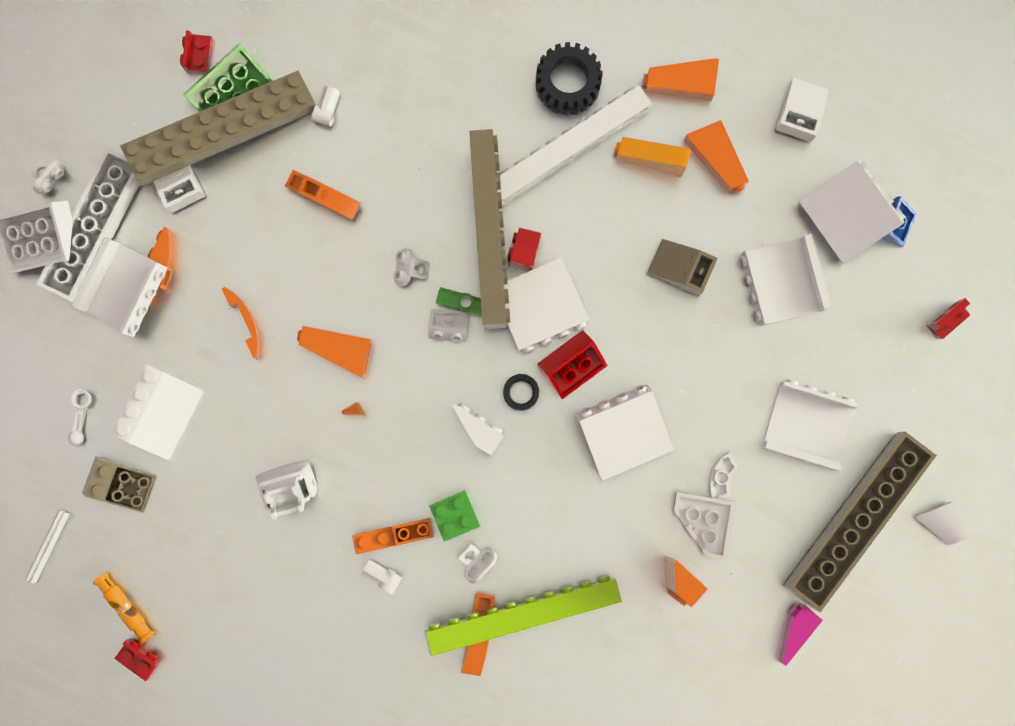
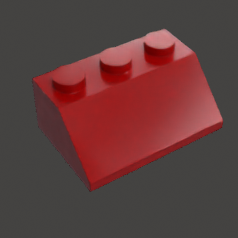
[537,330,608,399]

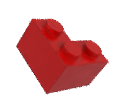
[507,228,541,272]

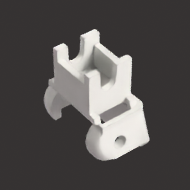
[255,461,317,520]

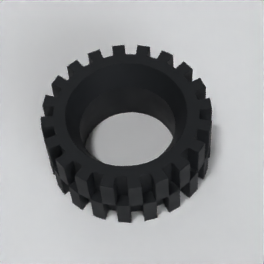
[535,42,603,115]

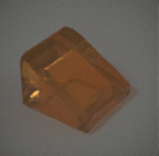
[341,402,367,416]

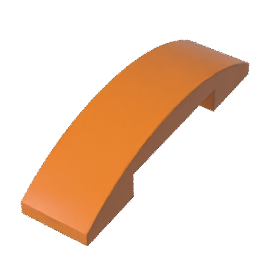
[221,287,261,359]

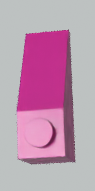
[779,603,823,666]

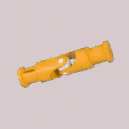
[93,572,155,644]

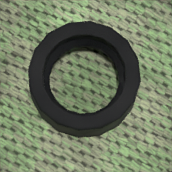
[503,374,539,411]

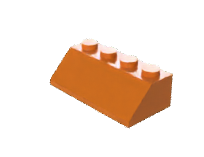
[664,555,708,607]

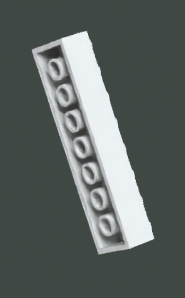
[36,148,139,302]

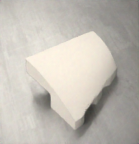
[914,502,970,545]

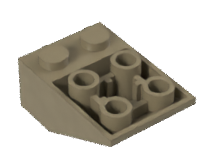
[647,239,718,296]
[82,456,155,512]

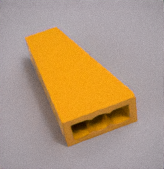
[614,137,691,177]

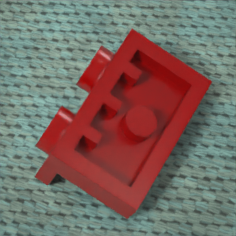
[180,30,213,74]
[929,298,970,339]
[114,638,161,682]

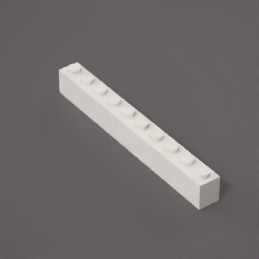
[497,85,652,205]

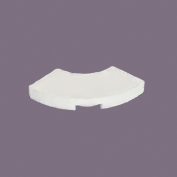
[709,451,739,499]

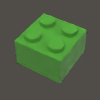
[429,490,481,542]

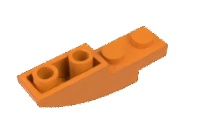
[285,170,361,220]
[148,227,175,304]
[352,518,434,555]
[461,593,495,676]

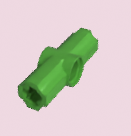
[436,287,482,316]

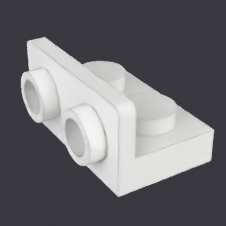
[428,309,469,342]

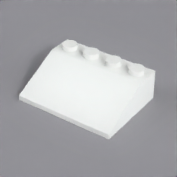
[0,201,72,274]
[111,364,204,460]

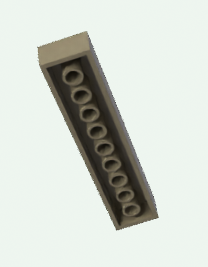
[120,70,315,186]
[469,129,511,329]
[784,431,937,612]

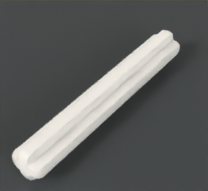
[25,510,69,583]

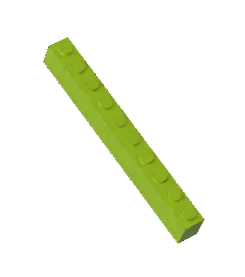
[424,576,622,656]

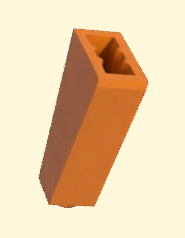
[642,58,719,101]
[684,120,749,193]
[297,326,373,378]

